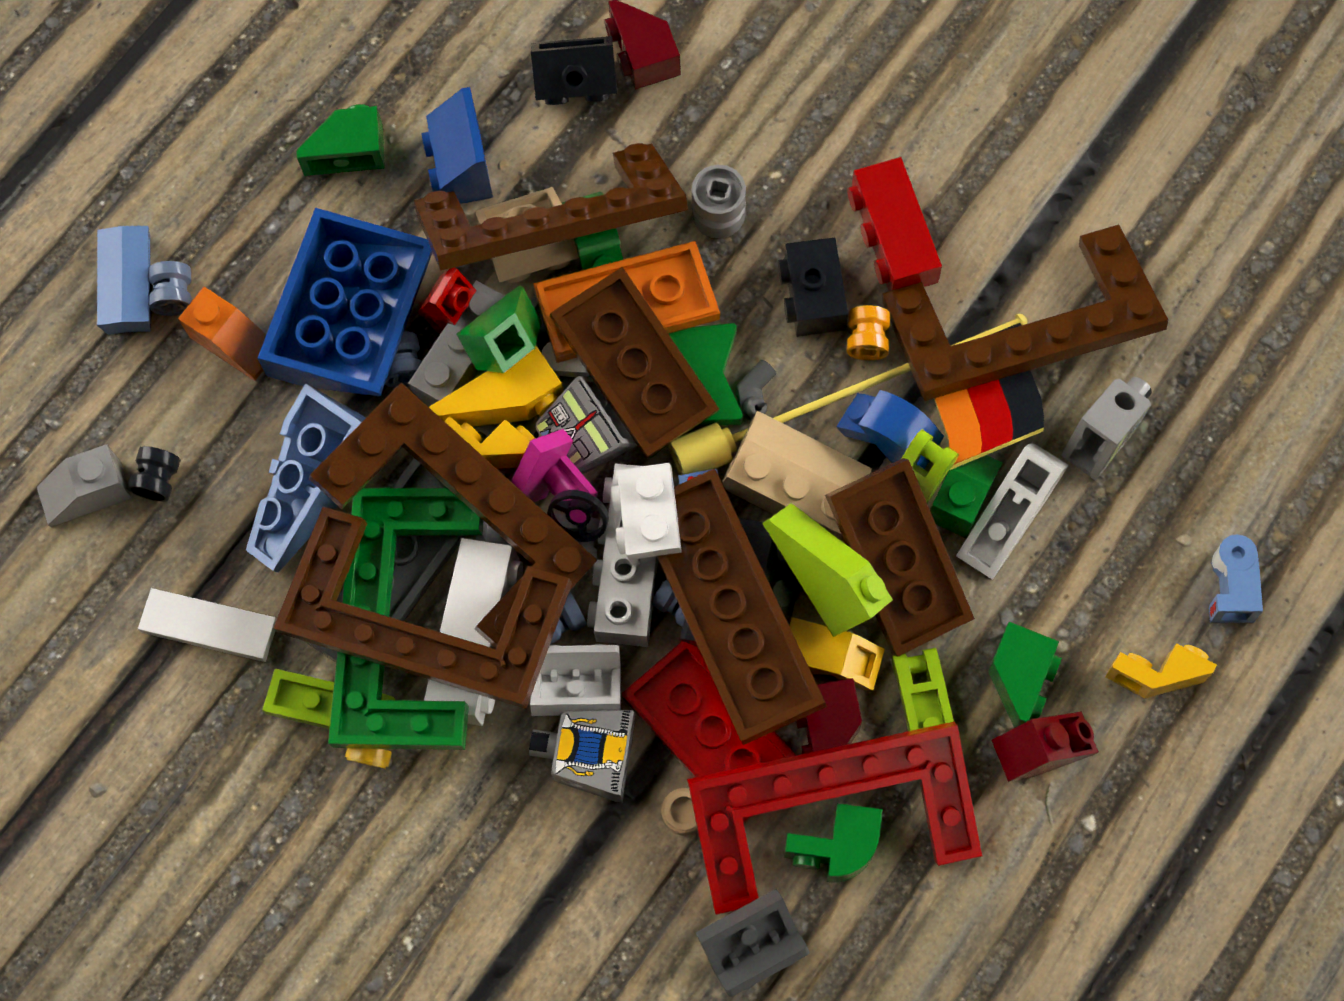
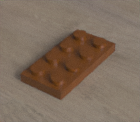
[550,267,719,459]
[825,458,975,657]

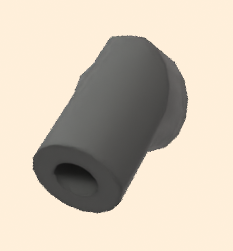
[735,360,776,421]

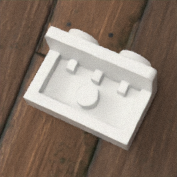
[611,463,682,566]
[530,644,621,716]

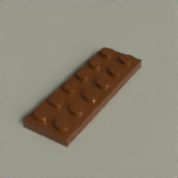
[657,468,827,745]

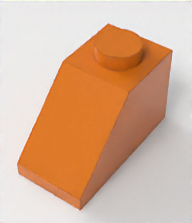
[178,287,266,381]

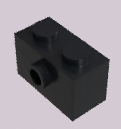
[531,36,617,105]
[778,237,848,337]

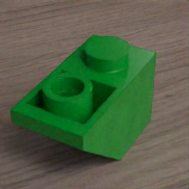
[456,286,542,373]
[988,622,1062,728]

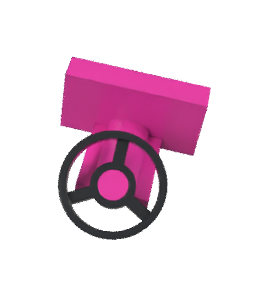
[511,429,609,542]

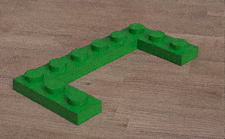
[328,488,484,750]

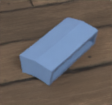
[97,226,151,335]

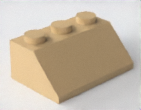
[722,411,872,540]

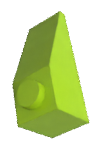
[762,503,893,637]

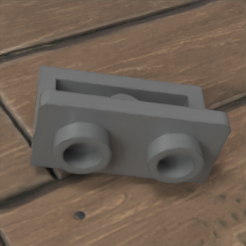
[696,889,810,997]

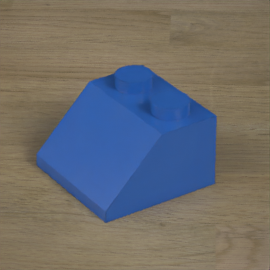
[421,87,493,204]

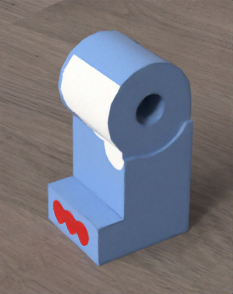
[1209,534,1263,623]

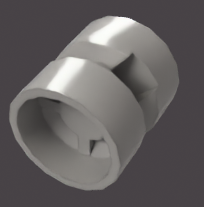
[692,165,746,239]

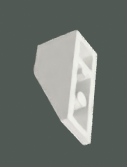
[956,442,1069,580]

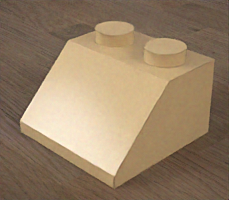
[475,187,579,283]

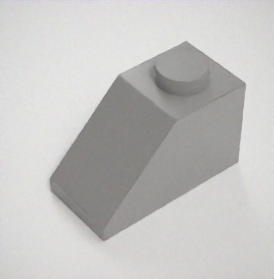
[37,444,132,527]

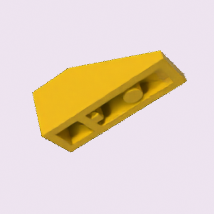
[429,346,564,427]

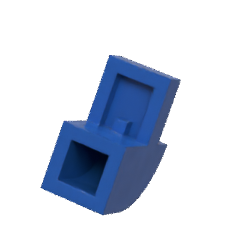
[836,390,944,469]

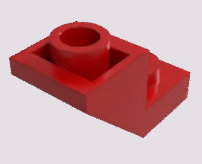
[418,267,476,334]

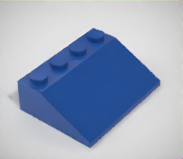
[258,208,433,396]

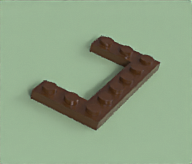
[414,143,688,271]
[882,224,1168,401]
[309,383,597,648]
[273,506,572,709]

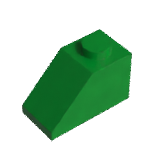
[296,104,385,176]
[930,455,1003,539]

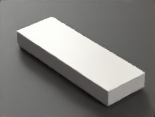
[138,588,277,662]

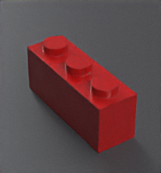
[847,157,942,291]

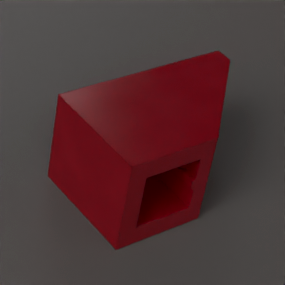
[604,0,681,90]
[795,678,862,754]
[991,711,1099,782]

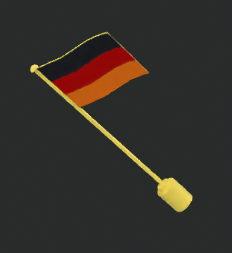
[668,314,1044,475]

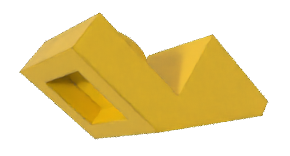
[444,416,536,469]
[789,617,885,690]
[1105,643,1217,699]

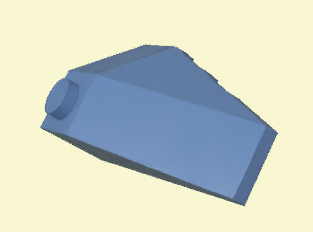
[246,384,366,573]

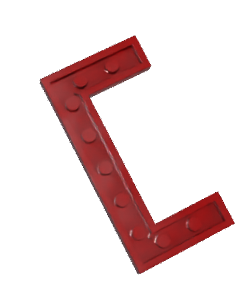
[687,721,982,915]

